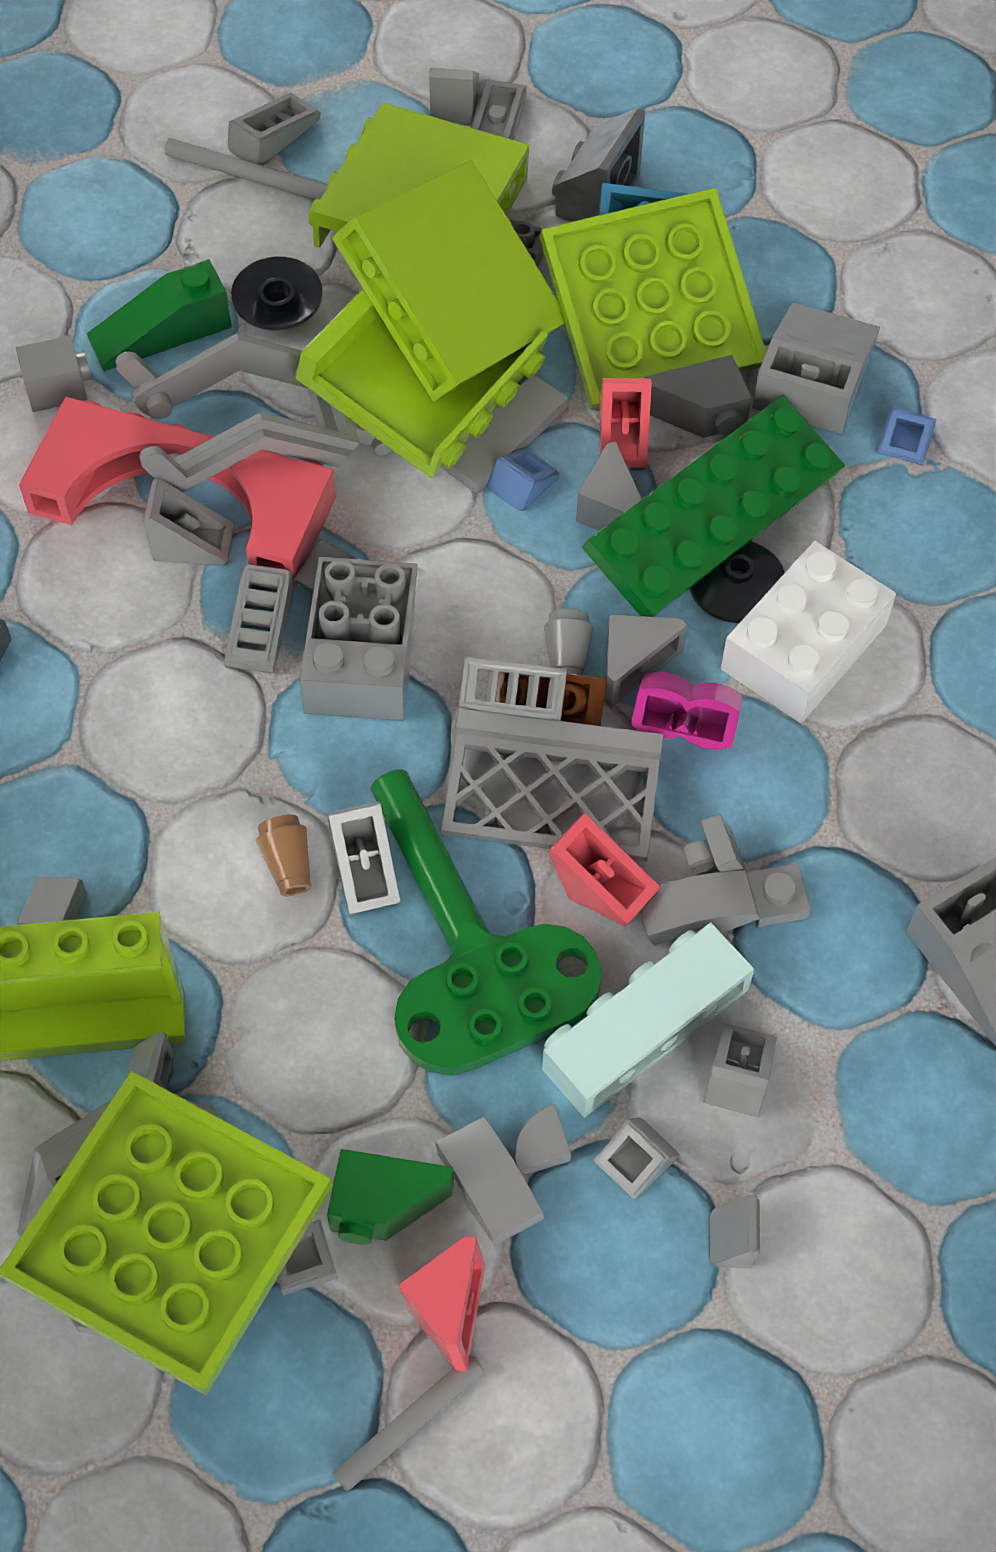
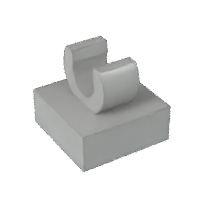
[683,814,747,875]

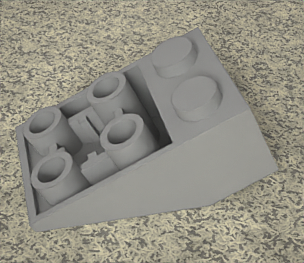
[752,302,880,434]
[300,557,418,721]
[906,857,996,1046]

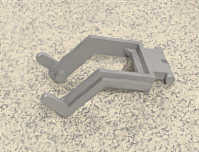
[115,333,392,492]

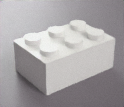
[721,540,897,724]

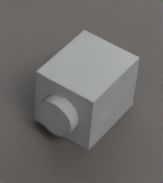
[16,335,92,412]

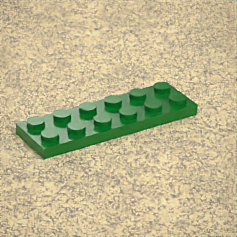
[582,395,846,617]

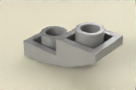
[641,870,760,946]
[435,1117,544,1245]

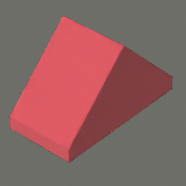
[599,378,652,468]
[548,813,660,926]
[398,1236,485,1372]

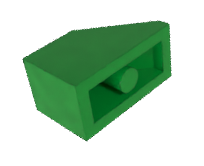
[327,1149,454,1245]

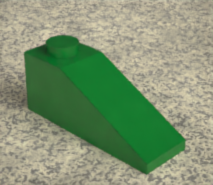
[87,259,232,372]

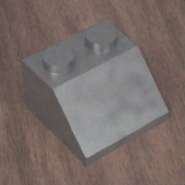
[552,108,645,222]

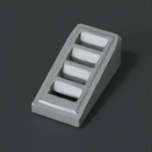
[228,92,321,165]
[224,564,295,673]
[459,657,567,721]

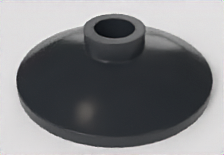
[231,256,323,330]
[690,541,785,623]

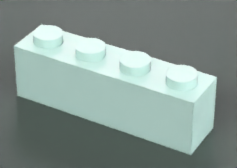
[542,922,754,1118]

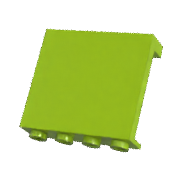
[308,102,529,248]
[332,159,565,402]
[295,289,548,479]
[0,912,187,1061]

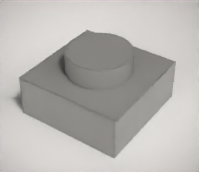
[747,863,811,928]

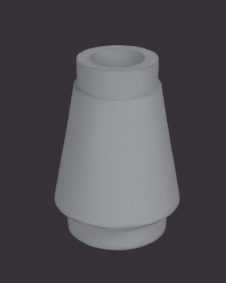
[544,609,593,675]

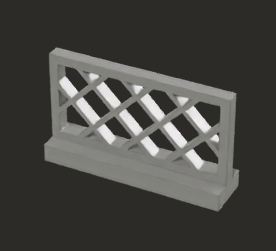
[441,708,664,862]

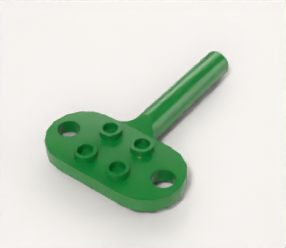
[370,769,602,1075]

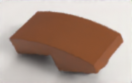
[495,672,607,726]

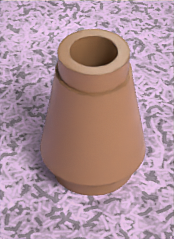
[256,814,312,897]

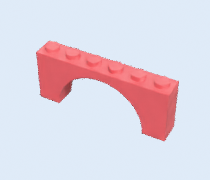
[19,396,336,588]

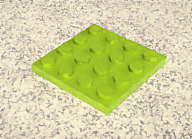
[539,188,766,410]
[0,1071,333,1396]

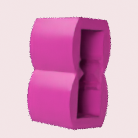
[631,672,743,750]

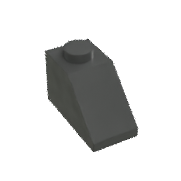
[644,355,752,438]

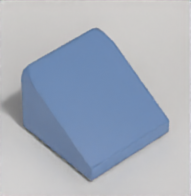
[877,407,937,465]
[487,448,560,511]

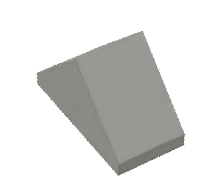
[429,68,479,126]
[576,441,642,531]
[144,478,234,566]
[605,615,687,708]
[327,801,401,915]
[704,1023,777,1117]

